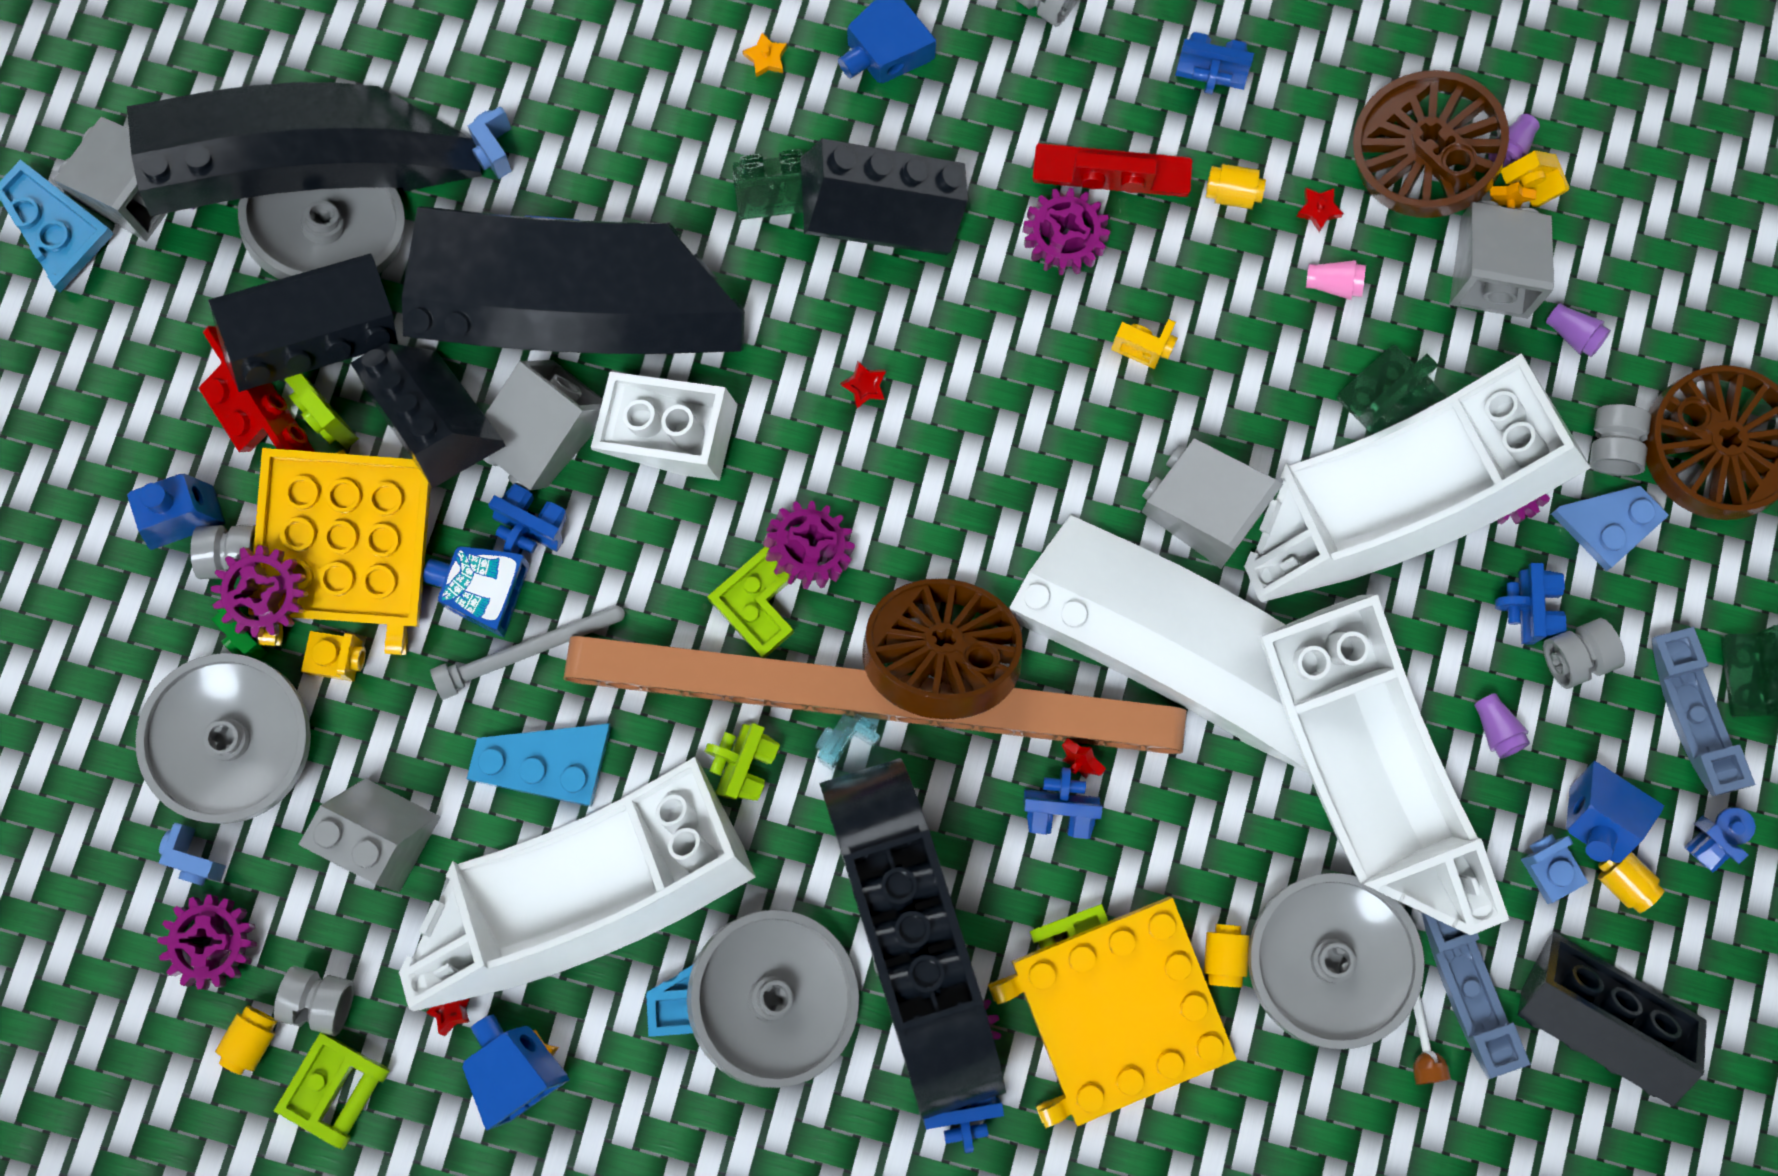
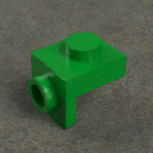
[211,596,268,660]

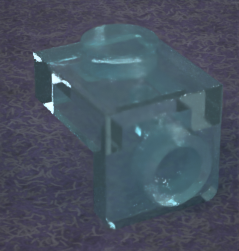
[815,714,880,771]

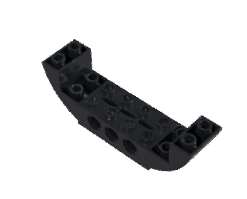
[819,758,1006,1120]

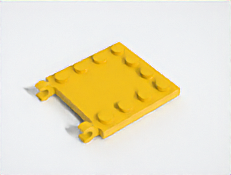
[248,448,431,655]
[988,896,1237,1128]

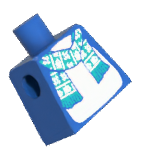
[423,546,530,637]

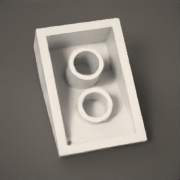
[591,372,738,481]

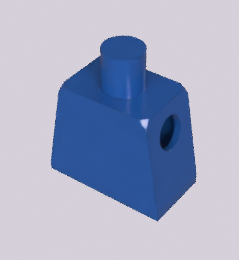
[838,0,936,83]
[127,474,226,550]
[1566,760,1664,863]
[463,1014,570,1130]

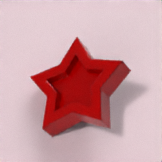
[1296,188,1344,232]
[840,360,886,408]
[1061,738,1106,779]
[426,998,470,1037]

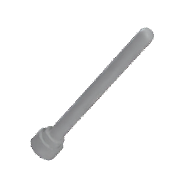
[430,606,625,700]

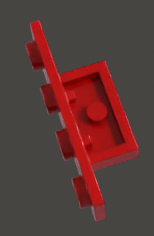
[1032,143,1192,197]
[198,326,315,452]

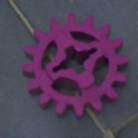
[1023,188,1110,275]
[763,501,855,589]
[211,545,308,637]
[157,895,257,990]

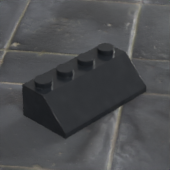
[801,138,968,255]
[208,253,398,392]
[351,343,506,488]
[1517,931,1707,1106]

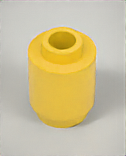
[1205,164,1266,210]
[1598,852,1665,913]
[1204,924,1250,987]
[215,1005,278,1075]

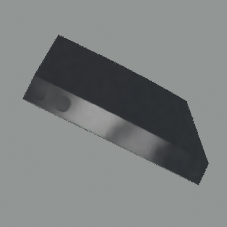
[127,82,482,216]
[402,206,745,354]

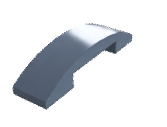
[1652,627,1756,797]
[1422,913,1531,1079]

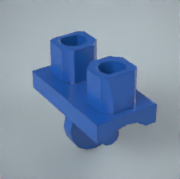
[1175,32,1254,94]
[488,484,567,554]
[1495,563,1567,645]
[1023,767,1102,839]
[1684,807,1756,873]
[923,1096,1004,1154]

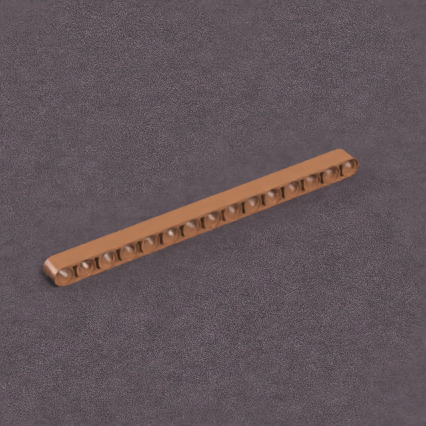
[563,636,1187,754]

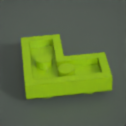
[285,373,359,449]
[707,547,794,658]

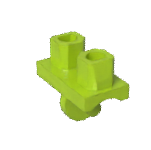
[704,723,780,801]

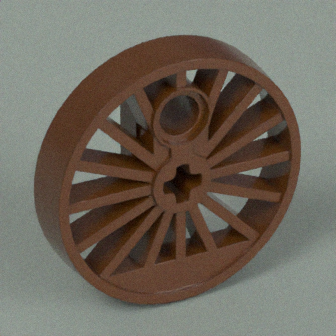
[1353,70,1509,218]
[1643,365,1778,520]
[862,579,1023,719]

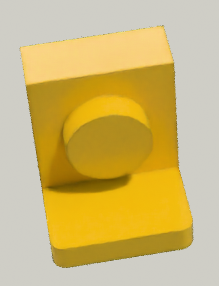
[1501,150,1569,207]
[1111,319,1178,369]
[301,631,366,682]

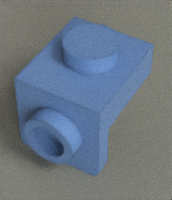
[467,107,512,179]
[159,823,226,886]

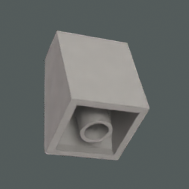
[54,117,167,242]
[1449,200,1554,319]
[483,360,603,491]
[1142,438,1283,569]
[298,778,440,892]

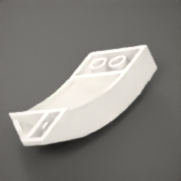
[1244,353,1591,602]
[1009,515,1308,773]
[1259,594,1509,935]
[399,757,756,1012]

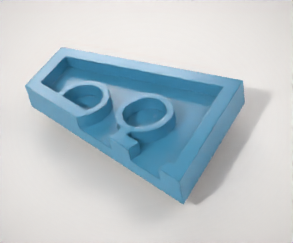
[0,159,114,293]
[467,723,612,807]

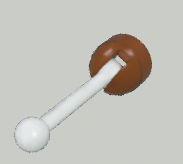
[1413,987,1451,1085]

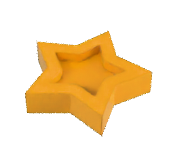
[743,33,787,78]
[1490,182,1536,209]

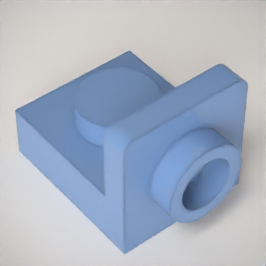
[1521,834,1589,904]

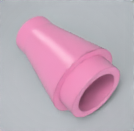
[1306,260,1366,300]

